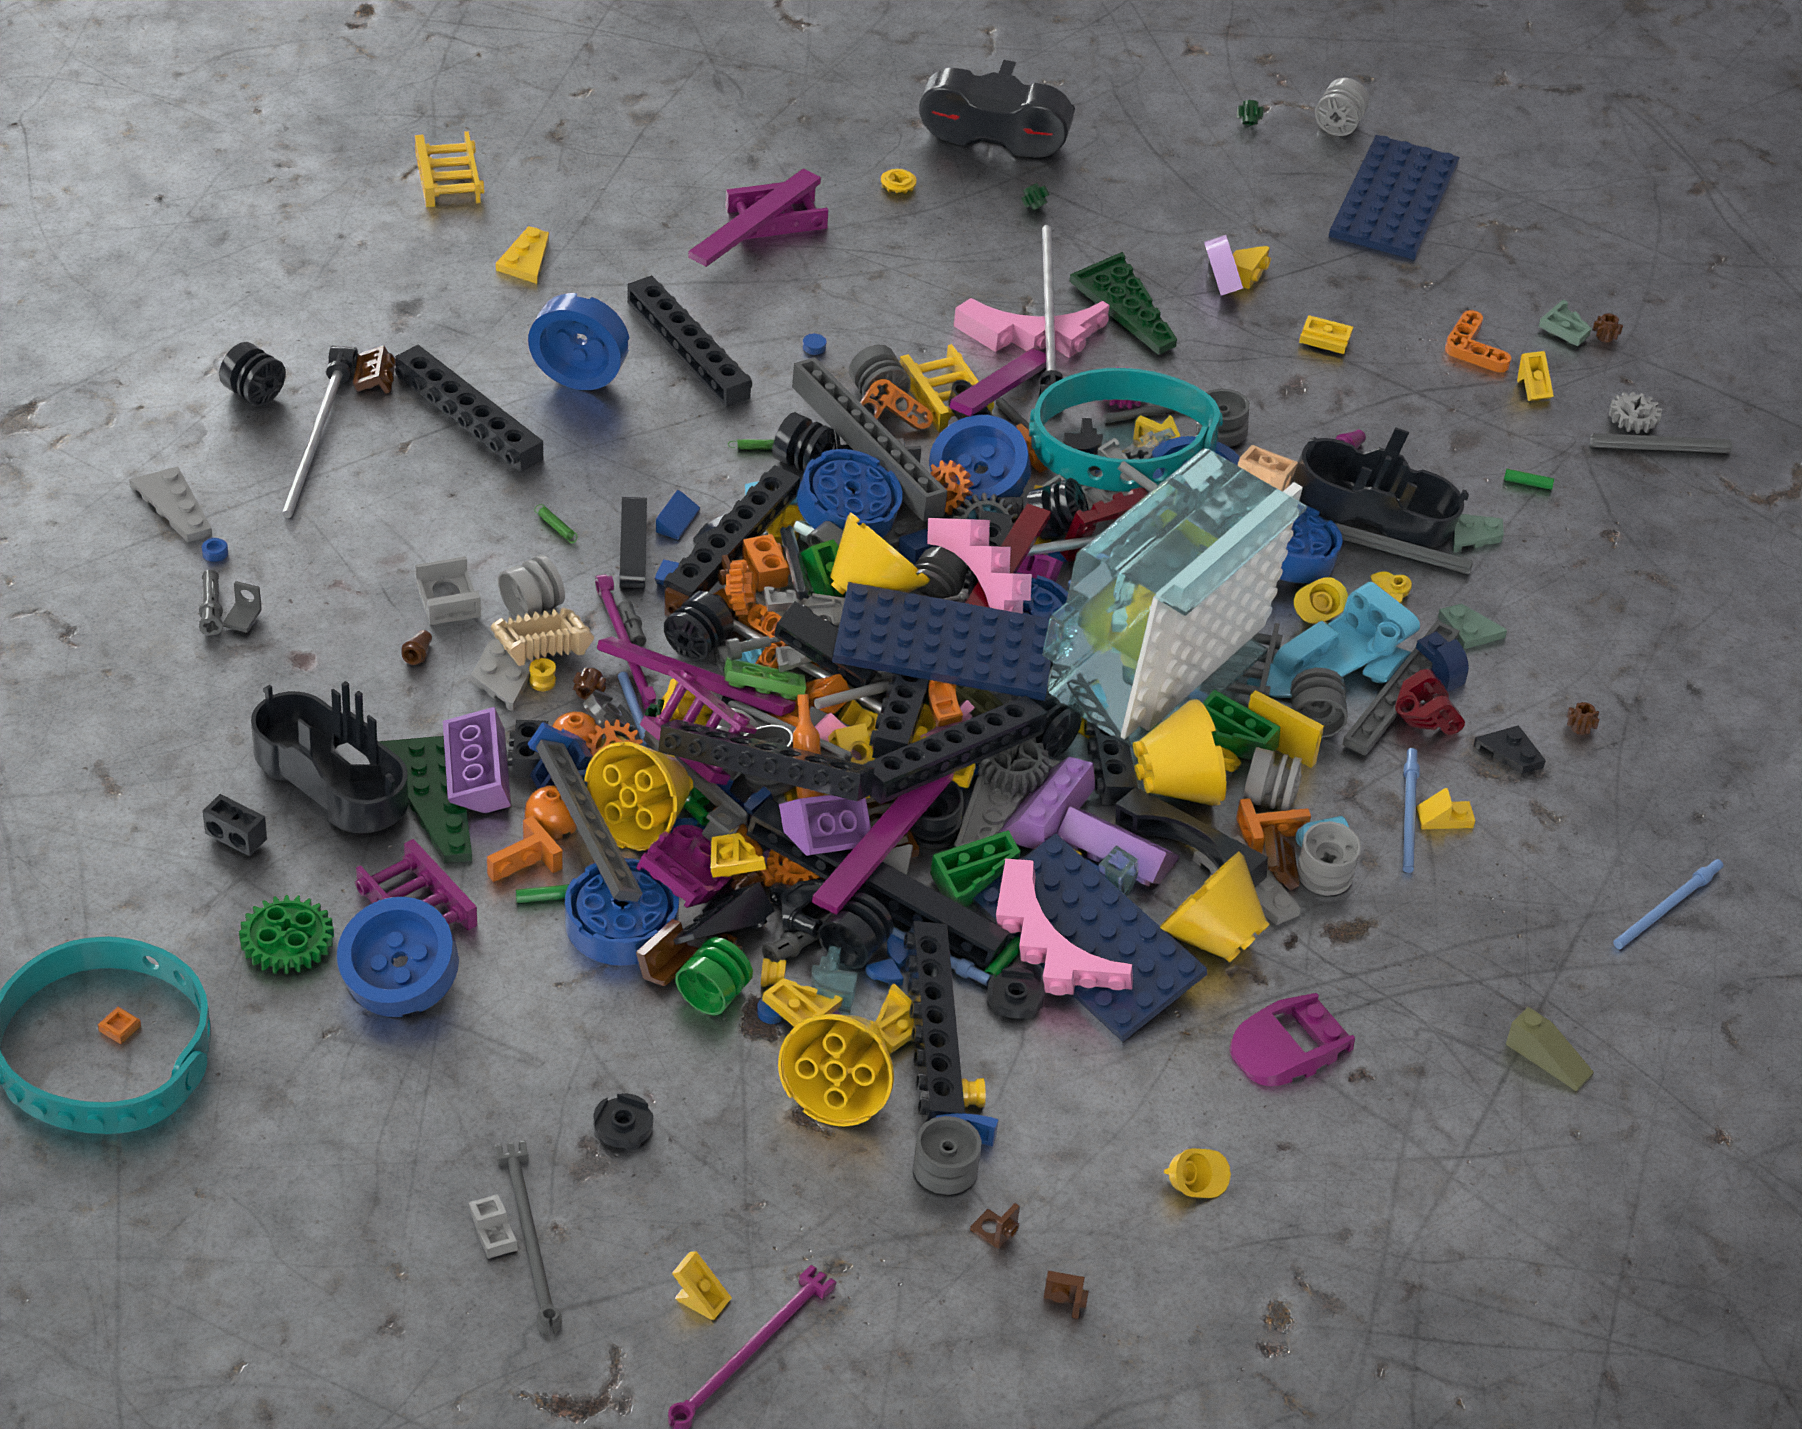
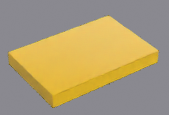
[1248,690,1324,768]

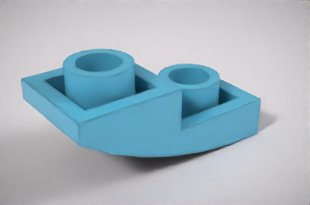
[1362,647,1411,683]

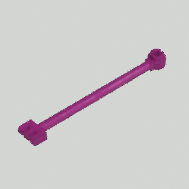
[595,574,656,714]
[668,1265,837,1429]

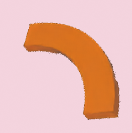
[928,680,963,727]

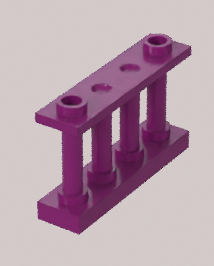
[725,182,829,239]
[639,669,757,785]
[355,839,478,931]

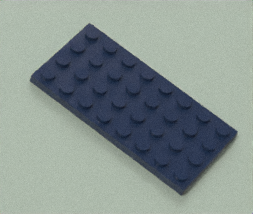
[1328,135,1460,260]
[832,582,1057,701]
[973,833,1208,1042]

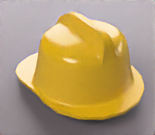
[1294,577,1348,624]
[1164,1148,1231,1198]

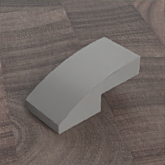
[468,1194,518,1259]

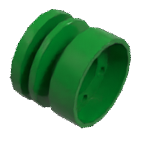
[676,937,753,1015]

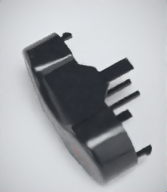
[919,60,1075,158]
[1291,427,1469,549]
[251,681,408,834]

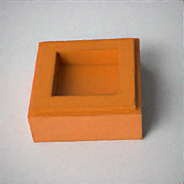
[98,1007,141,1044]

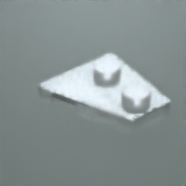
[1122,427,1176,452]

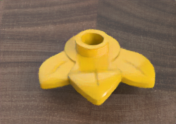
[1370,572,1412,603]

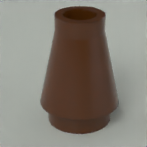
[401,630,432,665]

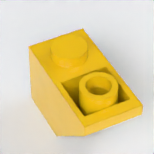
[1233,246,1271,289]

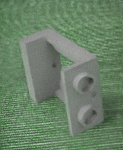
[415,557,481,625]

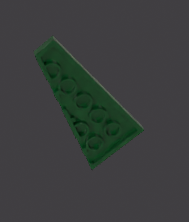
[1069,252,1177,355]
[379,736,472,863]

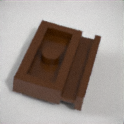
[1263,824,1299,891]

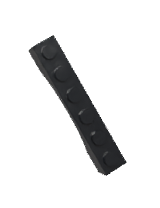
[1115,787,1268,887]

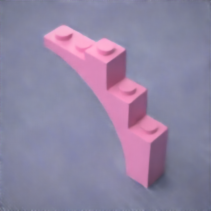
[954,298,1110,358]
[927,518,1032,614]
[996,859,1133,995]

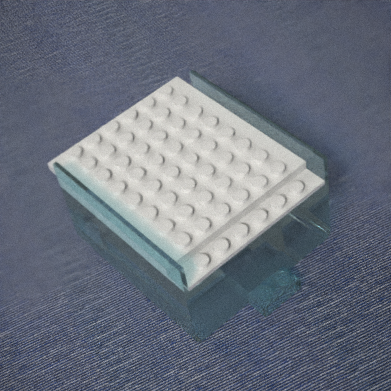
[1042,448,1307,749]

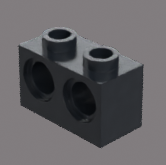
[507,720,549,778]
[202,794,267,856]

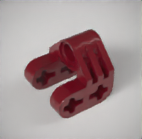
[1395,669,1465,735]

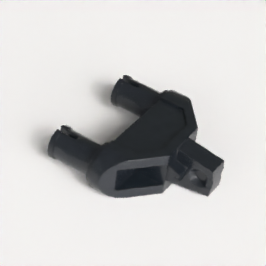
[769,879,826,938]

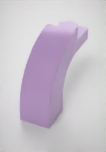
[1204,235,1243,295]

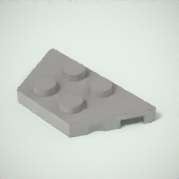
[471,639,542,711]

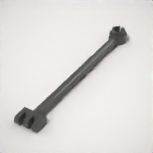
[495,1140,562,1335]

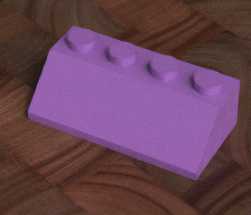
[443,707,511,813]
[998,757,1095,849]
[1057,807,1180,886]

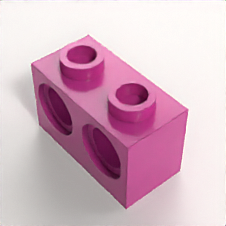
[1017,554,1063,582]

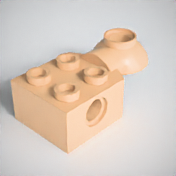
[1230,445,1298,516]

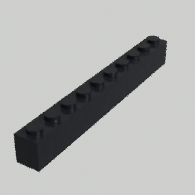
[746,798,1009,969]

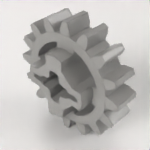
[1609,392,1662,433]

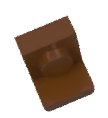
[1043,1270,1089,1319]

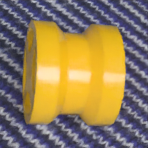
[529,658,556,692]
[761,958,786,987]
[962,1078,986,1108]

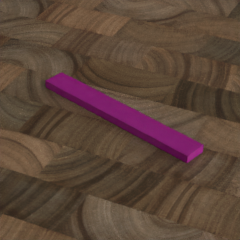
[688,168,821,267]
[949,348,1046,416]
[597,636,796,716]
[812,773,954,915]

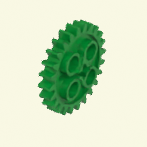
[239,895,334,974]

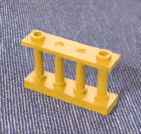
[415,131,484,207]
[900,344,994,433]

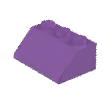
[779,795,871,856]

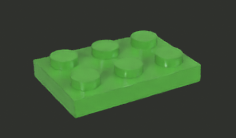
[724,657,806,700]

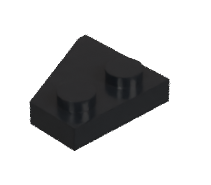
[1473,725,1546,774]

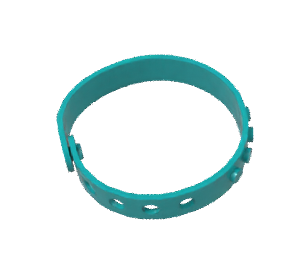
[1029,368,1223,492]
[0,936,211,1134]

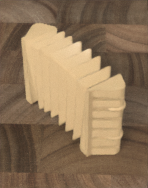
[491,608,594,666]

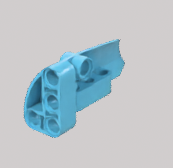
[1247,582,1420,698]

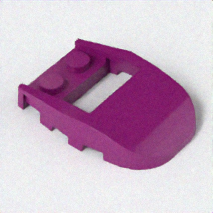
[636,825,731,908]
[1229,993,1355,1086]

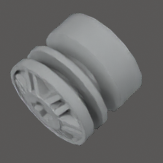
[1315,78,1369,136]
[498,555,565,618]
[1243,747,1302,811]
[1297,821,1361,896]

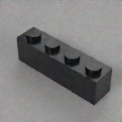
[774,601,879,688]

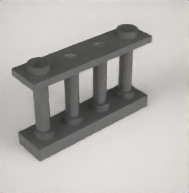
[1200,623,1283,697]

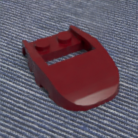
[1060,487,1152,562]

